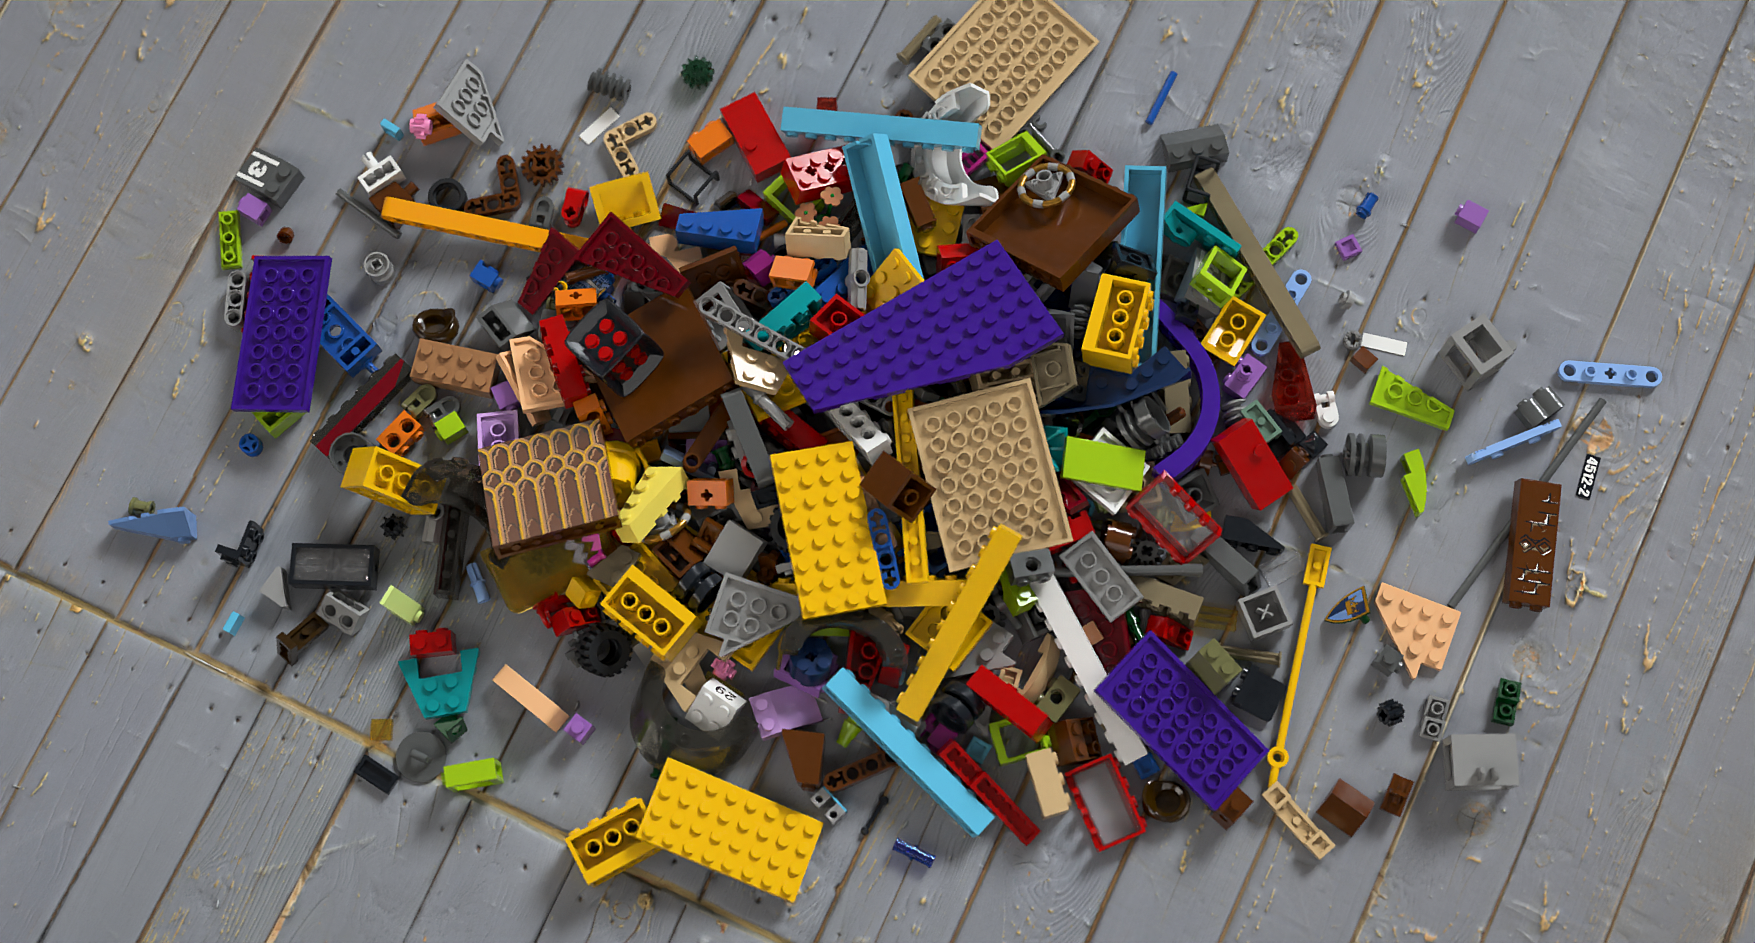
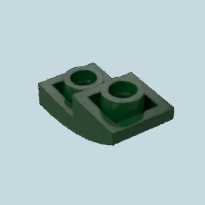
[1491,678,1521,727]

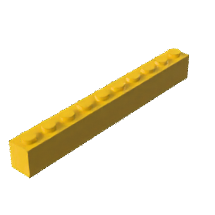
[896,524,1023,722]
[772,574,970,607]

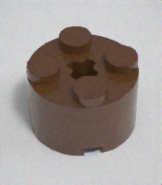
[1100,518,1137,564]

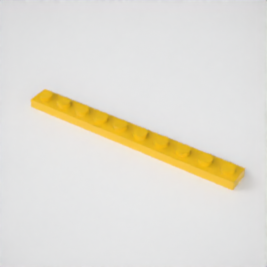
[892,389,929,585]

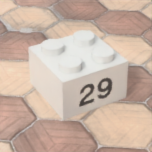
[685,678,747,742]

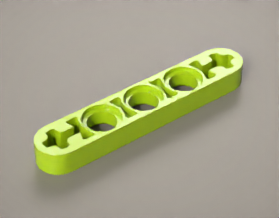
[1227,227,1298,299]

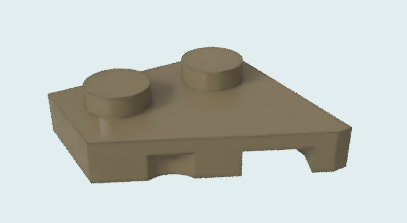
[587,545,642,587]

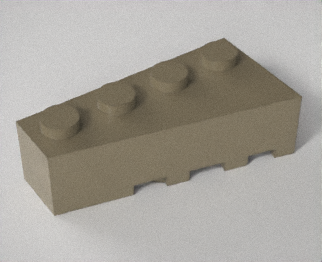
[1157,350,1194,434]
[1128,576,1204,629]

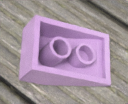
[477,410,521,475]
[749,685,823,741]

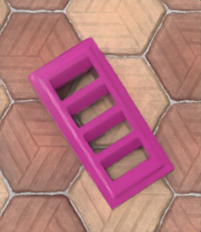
[962,143,988,177]

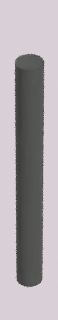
[336,188,402,239]

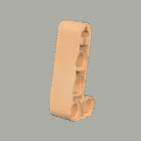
[492,664,570,733]

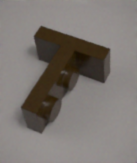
[276,612,329,667]

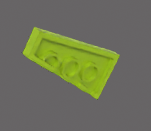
[1369,365,1455,431]

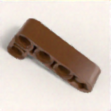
[823,741,898,793]

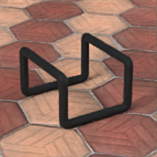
[666,150,720,205]
[1182,155,1221,206]

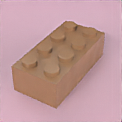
[410,338,501,399]

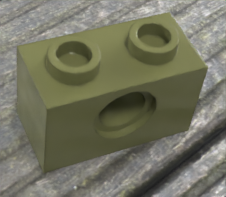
[1034,675,1081,724]

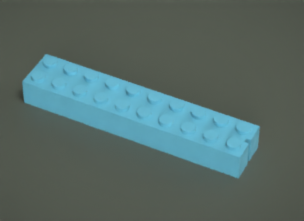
[842,133,924,279]
[1121,165,1167,368]

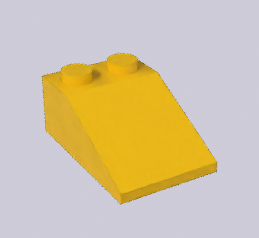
[1201,296,1266,367]

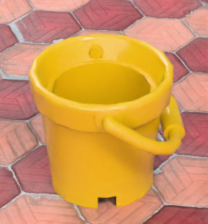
[606,441,649,508]

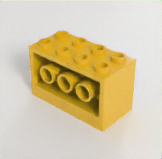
[1081,273,1155,374]
[340,446,447,515]
[600,564,703,662]
[565,797,663,888]

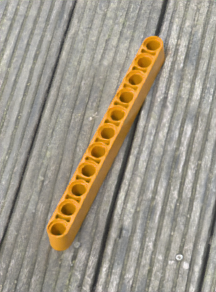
[380,197,589,253]

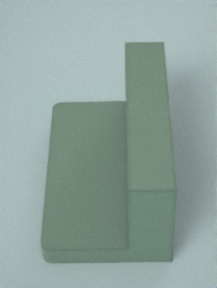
[1240,399,1282,443]

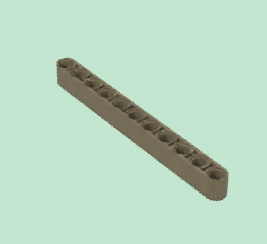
[1193,167,1321,359]

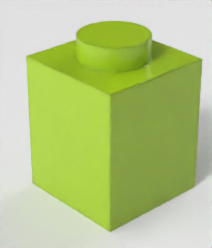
[434,411,469,445]

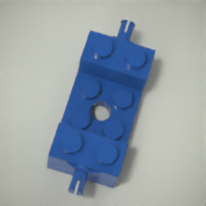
[320,294,382,378]

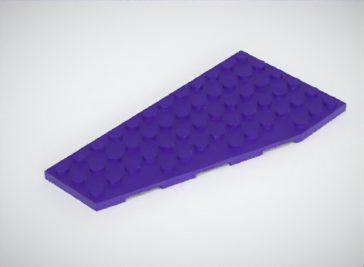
[782,240,1064,414]

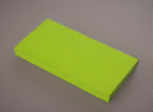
[1061,436,1146,492]

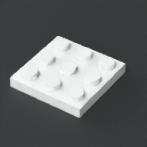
[1071,427,1150,515]

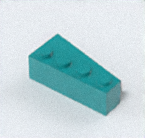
[742,281,822,354]

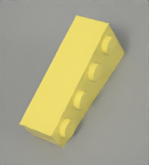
[615,467,689,543]

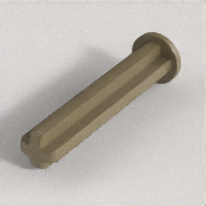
[896,15,942,65]
[1287,484,1330,543]
[1221,645,1282,668]

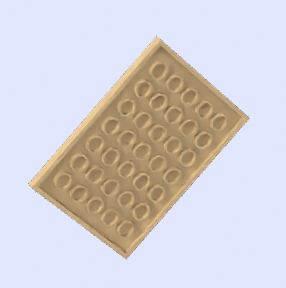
[908,0,1100,150]
[907,378,1073,573]

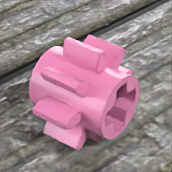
[409,114,433,139]
[711,658,737,682]

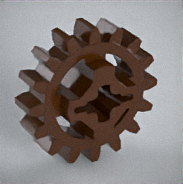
[520,144,565,187]

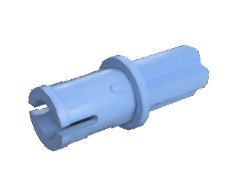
[466,562,491,604]

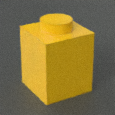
[565,576,602,609]

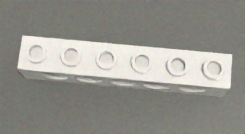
[824,402,893,466]

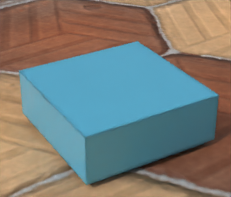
[380,118,404,141]
[223,611,245,636]
[965,736,992,765]

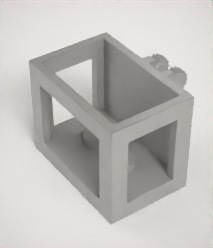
[695,281,756,353]
[1438,313,1517,392]
[1442,734,1520,791]

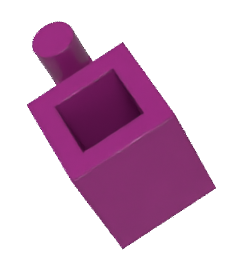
[742,249,775,288]
[920,713,959,755]

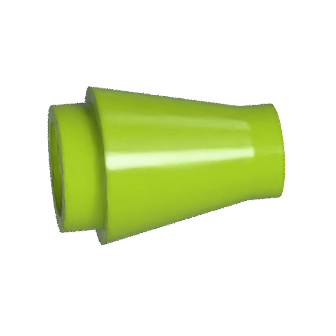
[836,716,862,748]

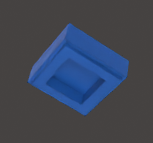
[1131,752,1160,781]

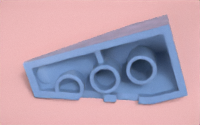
[108,507,197,544]

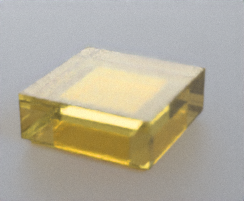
[370,719,394,741]

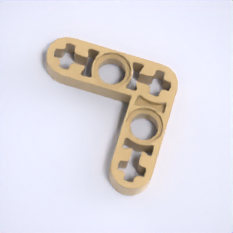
[604,112,657,177]

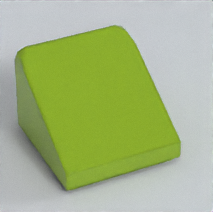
[1187,203,1208,219]

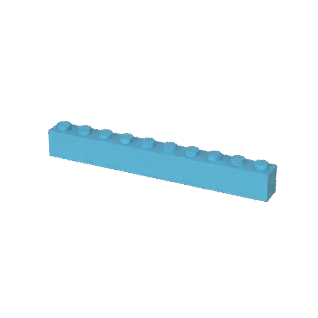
[780,106,982,154]
[821,667,994,838]

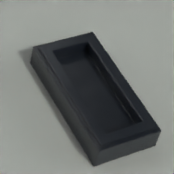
[353,754,401,795]

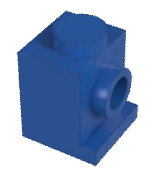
[469,259,503,293]

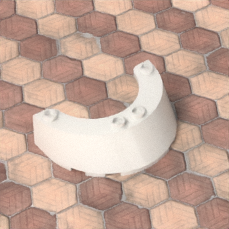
[911,83,999,206]

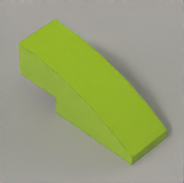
[1400,448,1427,518]

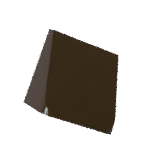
[715,191,737,211]

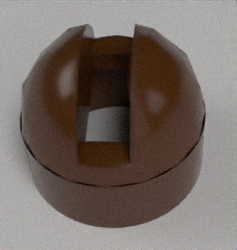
[277,227,294,244]

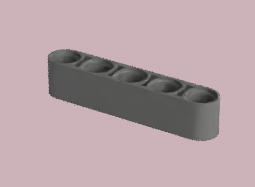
[721,387,775,489]

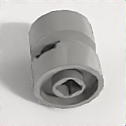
[364,252,395,285]

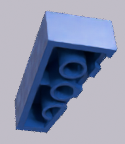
[675,208,764,254]
[813,243,874,307]

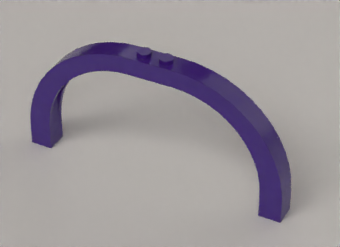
[1061,284,1220,490]

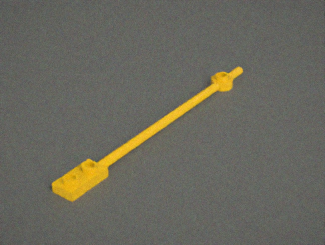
[1266,543,1332,788]

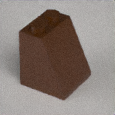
[859,451,937,523]
[782,729,826,792]

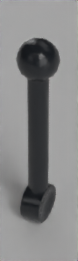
[861,796,888,835]

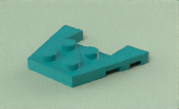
[398,647,480,720]

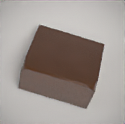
[1350,346,1378,374]

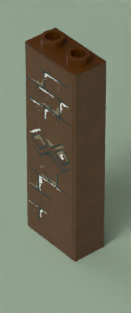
[1502,478,1562,612]

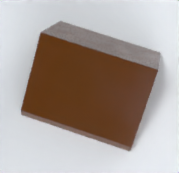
[1316,778,1375,837]

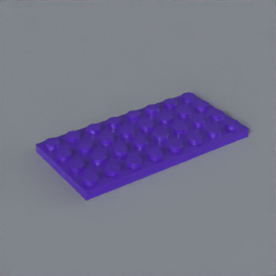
[231,256,332,413]
[1093,630,1269,811]

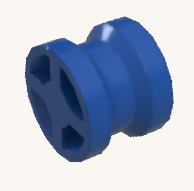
[239,433,263,457]

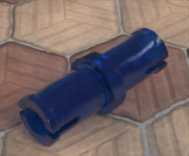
[892,837,936,868]

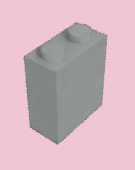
[703,520,768,579]

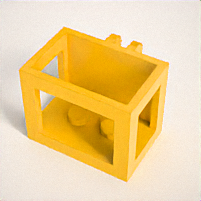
[589,171,661,227]

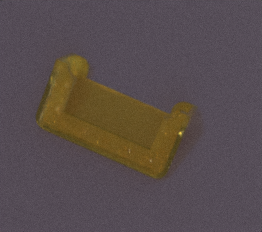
[479,531,617,614]

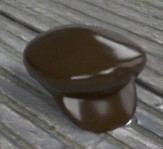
[412,308,460,343]
[1142,780,1191,823]

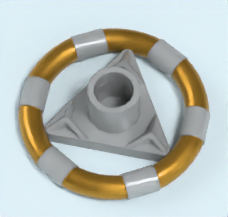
[1017,163,1076,209]
[641,502,691,544]

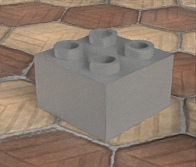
[1235,585,1293,642]

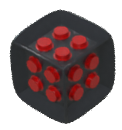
[564,299,664,398]

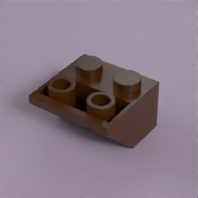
[651,527,708,580]
[1048,717,1103,767]

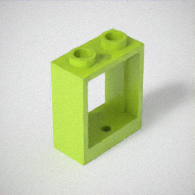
[986,131,1047,188]
[763,175,825,224]
[1189,245,1247,308]
[988,719,1052,767]
[441,757,504,792]

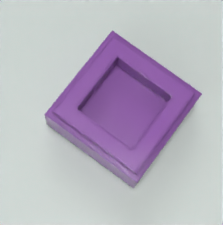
[1334,234,1362,261]

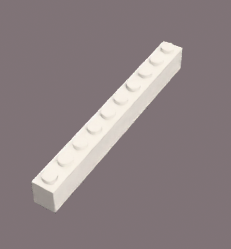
[1029,574,1148,765]

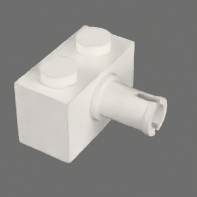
[357,152,406,197]

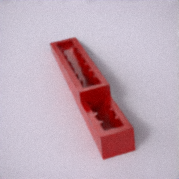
[936,738,1041,847]

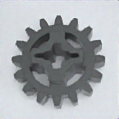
[1144,433,1184,461]

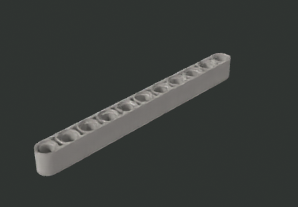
[698,296,894,417]

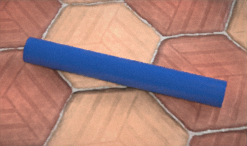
[1146,71,1178,125]

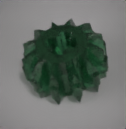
[681,55,715,90]

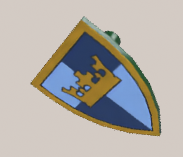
[1325,586,1371,624]

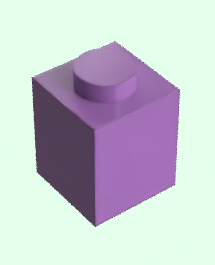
[237,193,272,227]
[1454,199,1489,234]
[491,380,521,411]
[563,713,596,745]

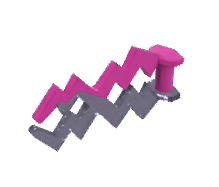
[564,534,607,570]

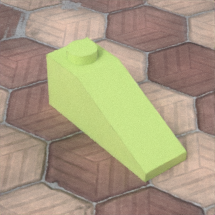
[380,585,425,626]

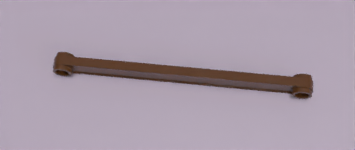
[682,399,746,473]

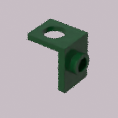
[434,715,468,743]

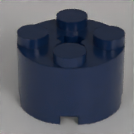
[789,638,833,687]

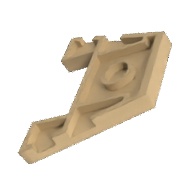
[724,327,802,395]
[718,469,779,530]
[650,633,735,713]

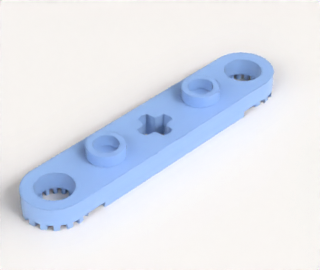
[1250,269,1311,357]
[1557,360,1662,388]
[1465,419,1562,465]

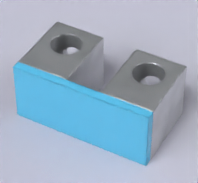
[810,786,847,825]

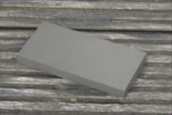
[1059,531,1144,623]

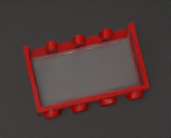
[1126,470,1223,565]
[1063,753,1148,853]

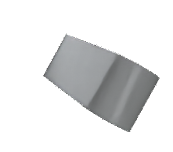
[224,270,251,332]

